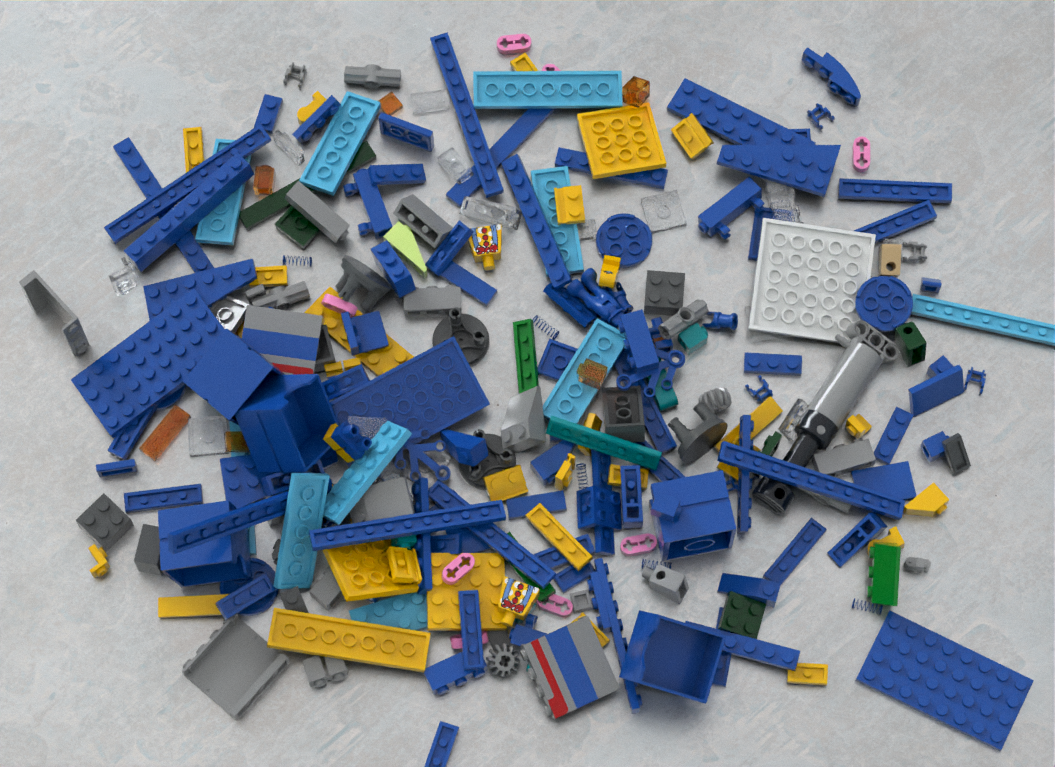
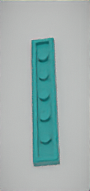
[545,415,662,470]

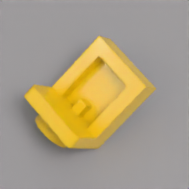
[845,414,872,439]
[88,544,110,578]

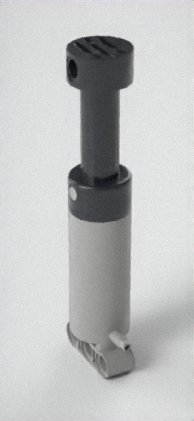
[752,320,899,515]

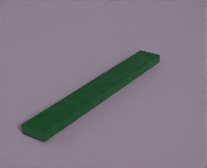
[239,141,376,230]

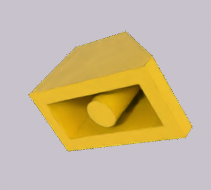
[903,482,949,517]

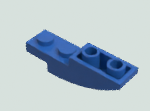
[802,47,861,106]

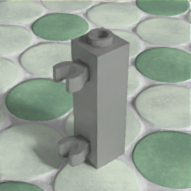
[284,181,350,243]

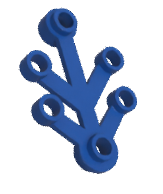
[616,348,685,399]
[395,428,451,482]

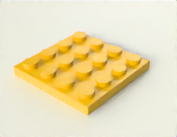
[577,102,667,179]
[322,539,419,602]
[426,553,507,631]

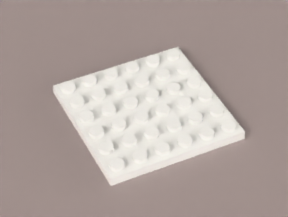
[748,218,876,343]

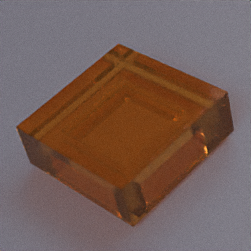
[378,92,403,116]

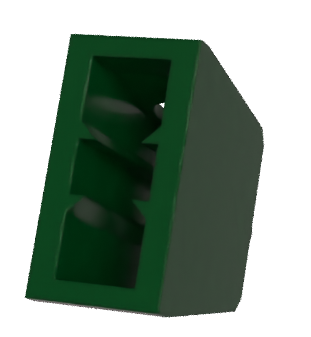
[894,322,927,367]

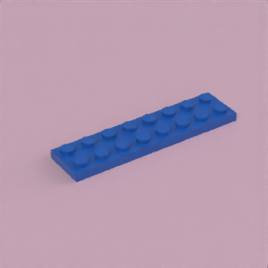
[667,78,816,145]

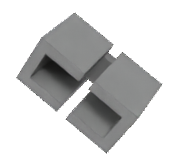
[302,655,348,688]

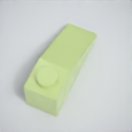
[383,221,428,279]

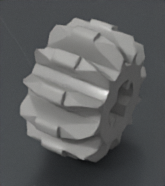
[698,387,732,413]
[486,643,520,677]

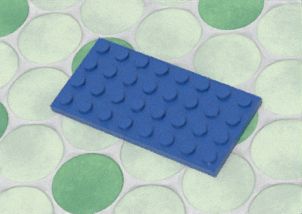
[71,288,225,438]
[330,336,490,468]
[855,610,1034,751]

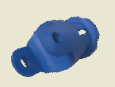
[605,282,634,314]
[702,311,738,330]

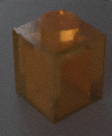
[622,76,650,108]
[253,165,276,195]
[576,358,608,390]

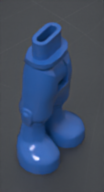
[566,268,624,328]

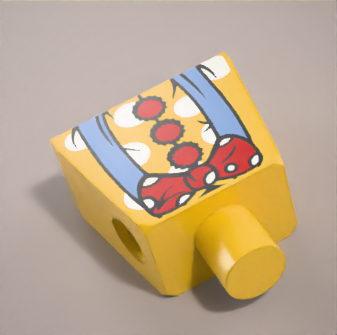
[467,224,502,270]
[498,576,540,627]

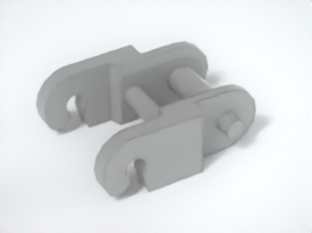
[283,62,307,88]
[903,241,927,262]
[904,557,931,573]

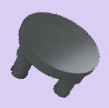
[335,255,392,312]
[432,307,489,367]
[668,402,728,463]
[458,429,516,490]

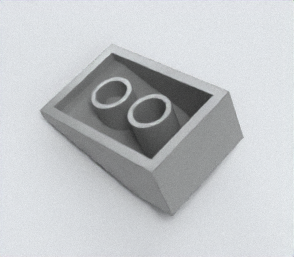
[501,386,546,452]
[349,477,415,523]

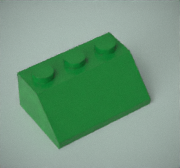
[867,542,901,606]

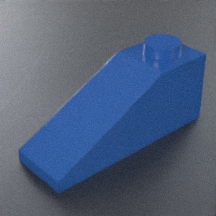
[439,429,489,466]
[530,440,577,486]
[620,465,643,528]
[827,512,888,567]
[717,573,781,608]

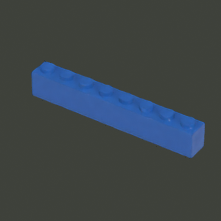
[124,153,254,272]

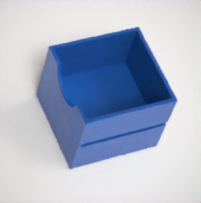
[182,328,285,425]
[235,374,339,472]
[649,470,736,561]
[158,500,251,588]
[619,610,726,704]

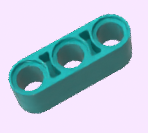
[645,358,679,412]

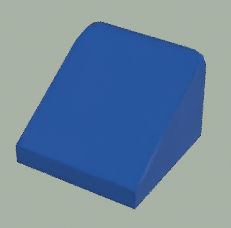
[920,277,942,293]

